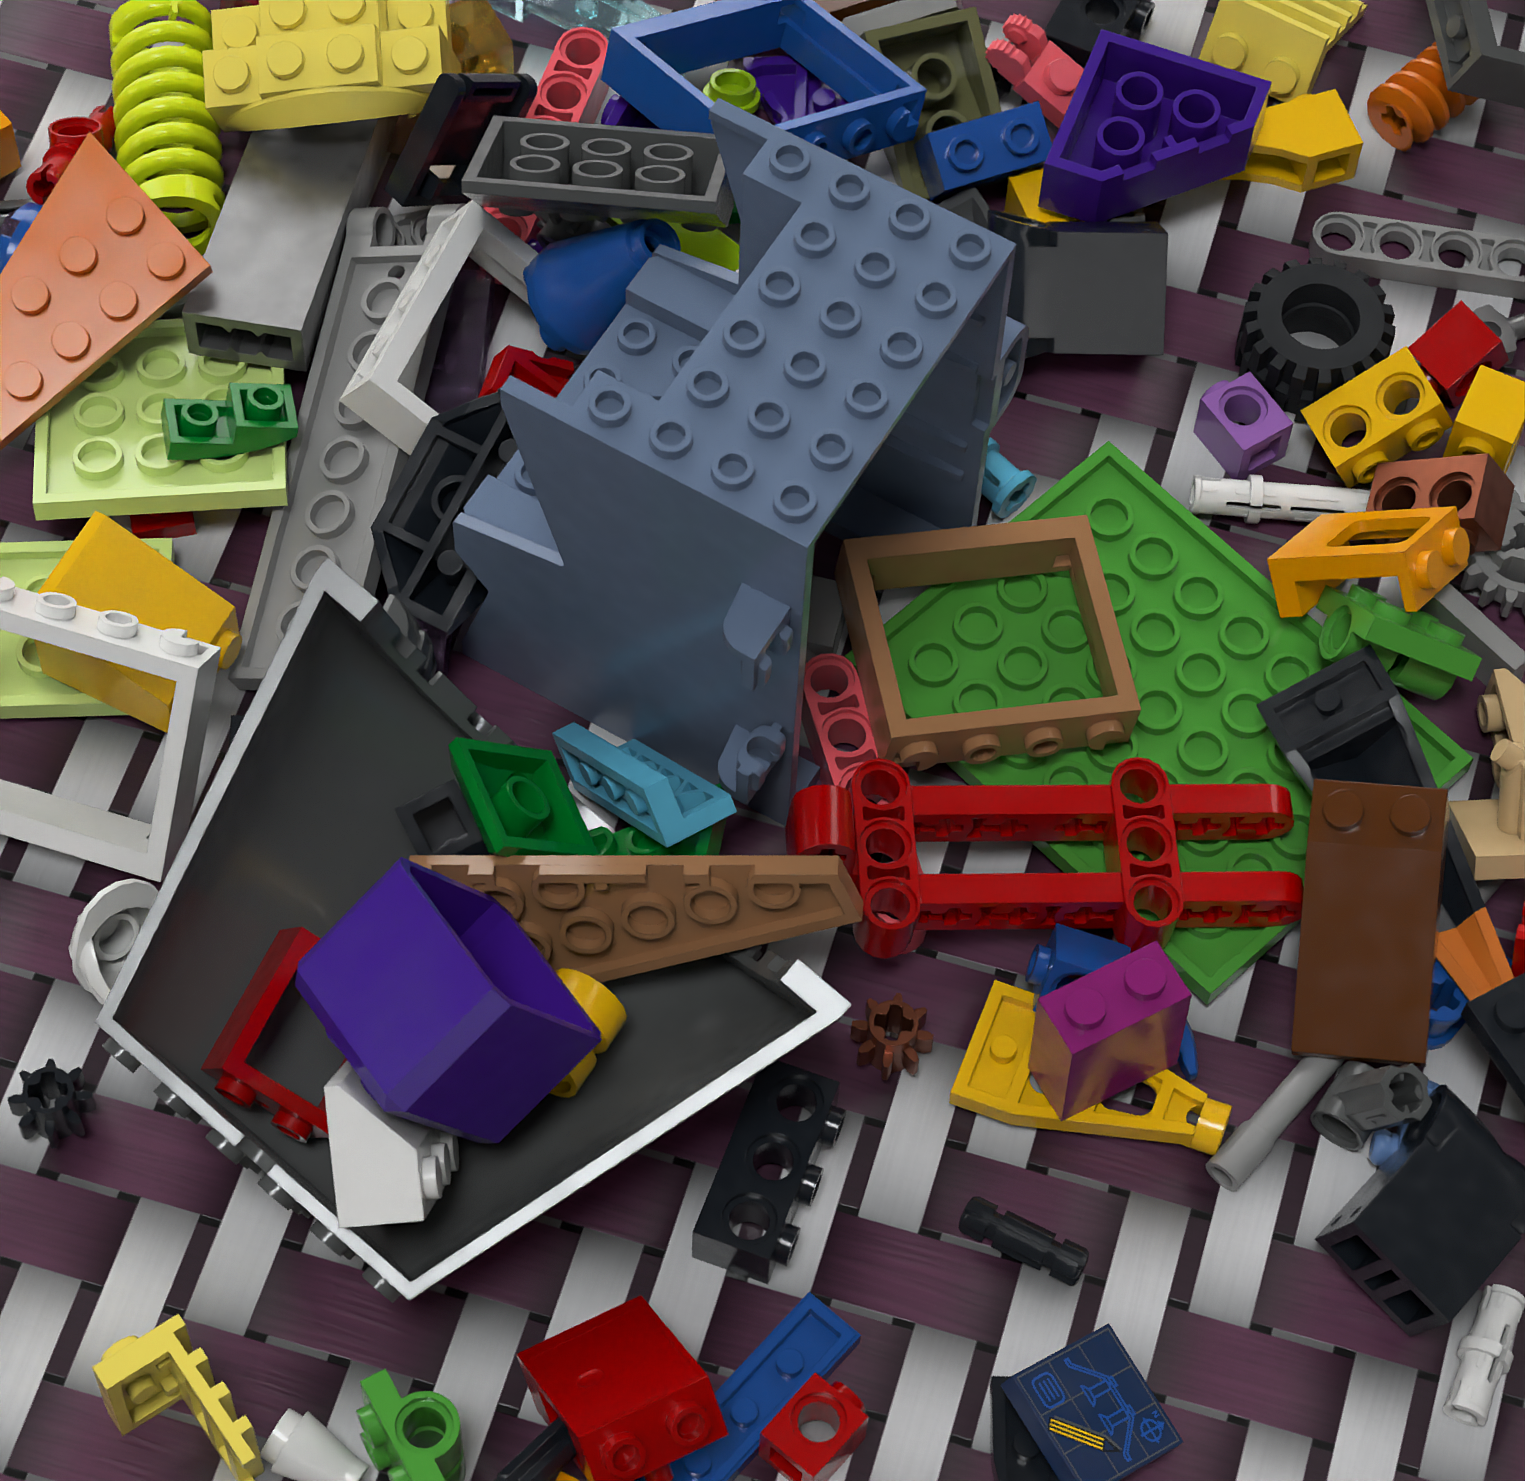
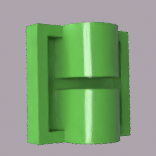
[1316,584,1482,700]
[355,1368,466,1481]

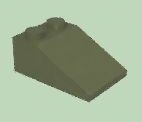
[859,6,1009,200]

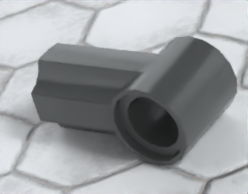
[1310,1061,1432,1150]

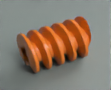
[1367,41,1479,151]

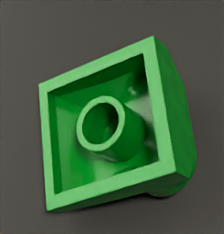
[448,737,599,857]

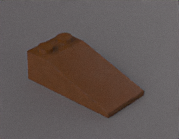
[1291,779,1450,1067]

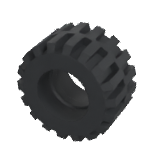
[1235,257,1396,423]

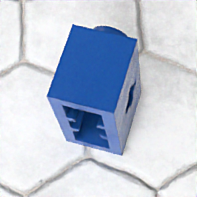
[913,101,1052,201]

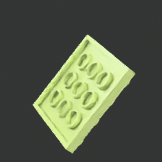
[33,318,288,521]

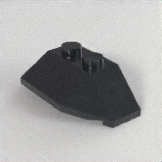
[371,388,518,635]

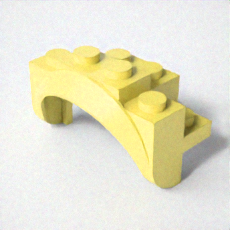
[202,0,461,132]

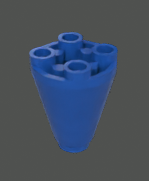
[523,218,681,355]

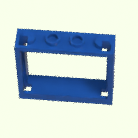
[601,0,927,160]

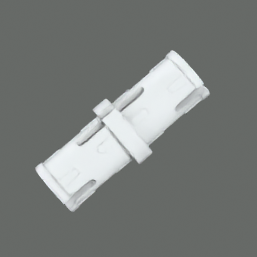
[1443,1284,1525,1427]

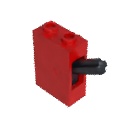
[494,1295,728,1481]

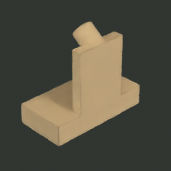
[1449,738,1525,880]

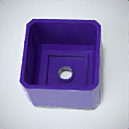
[295,857,601,1143]

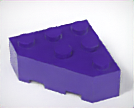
[1038,29,1272,222]

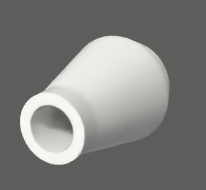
[260,1408,369,1481]

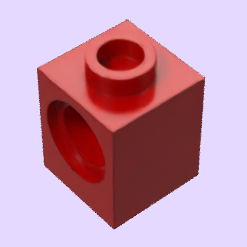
[1408,300,1509,408]
[758,1372,869,1481]

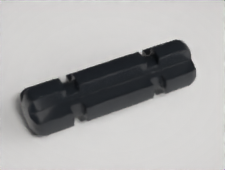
[959,1196,1089,1285]

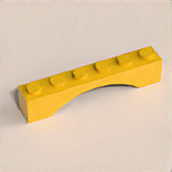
[1004,89,1363,223]

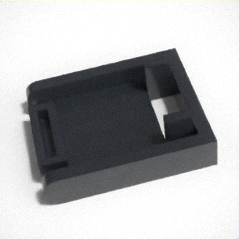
[384,73,538,207]

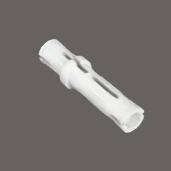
[1189,474,1371,524]

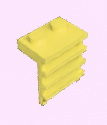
[1199,0,1367,103]
[92,1314,265,1481]

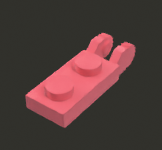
[985,13,1084,128]

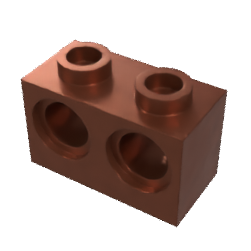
[1366,453,1515,556]

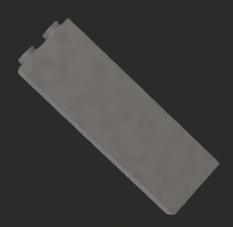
[182,115,399,372]

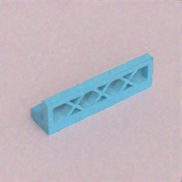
[552,722,737,848]

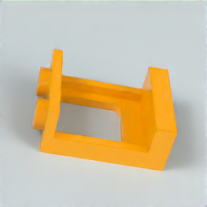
[1267,506,1470,618]

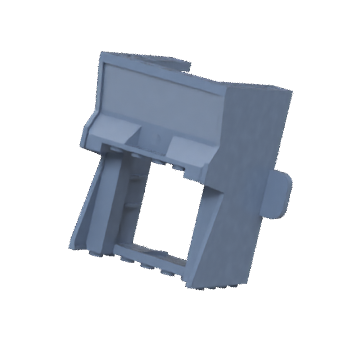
[453,98,1029,826]

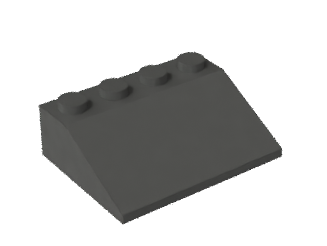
[461,115,734,232]

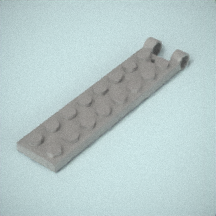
[228,204,466,690]

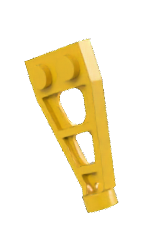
[949,980,1233,1156]

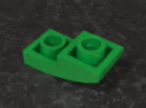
[161,382,299,460]

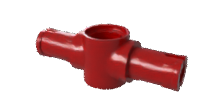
[26,105,116,205]

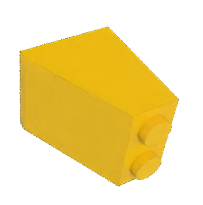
[34,510,242,733]

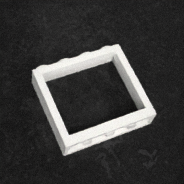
[339,200,539,456]
[0,576,221,882]

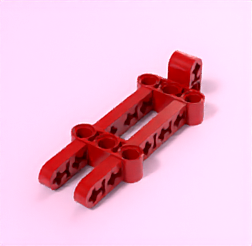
[785,757,1304,959]

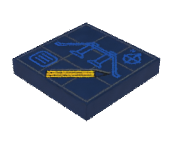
[1000,1323,1183,1481]

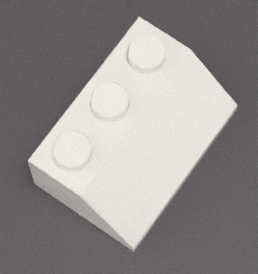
[324,1060,459,1228]

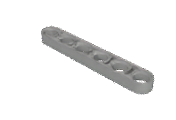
[1308,212,1525,300]

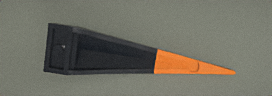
[1256,644,1514,1001]

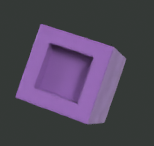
[1193,371,1293,480]

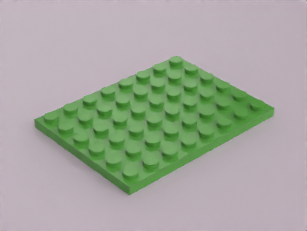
[844,441,1474,1005]

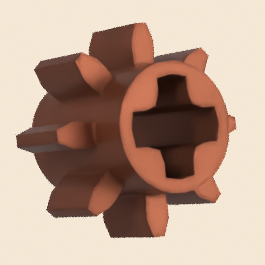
[850,993,934,1080]

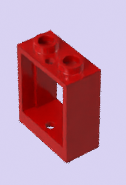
[200,926,347,1143]

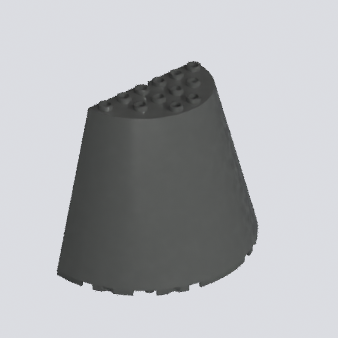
[95,557,852,1303]

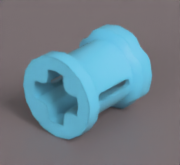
[981,437,1037,519]

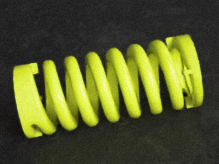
[109,0,225,255]

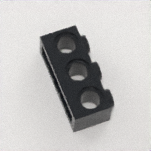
[692,1061,847,1284]

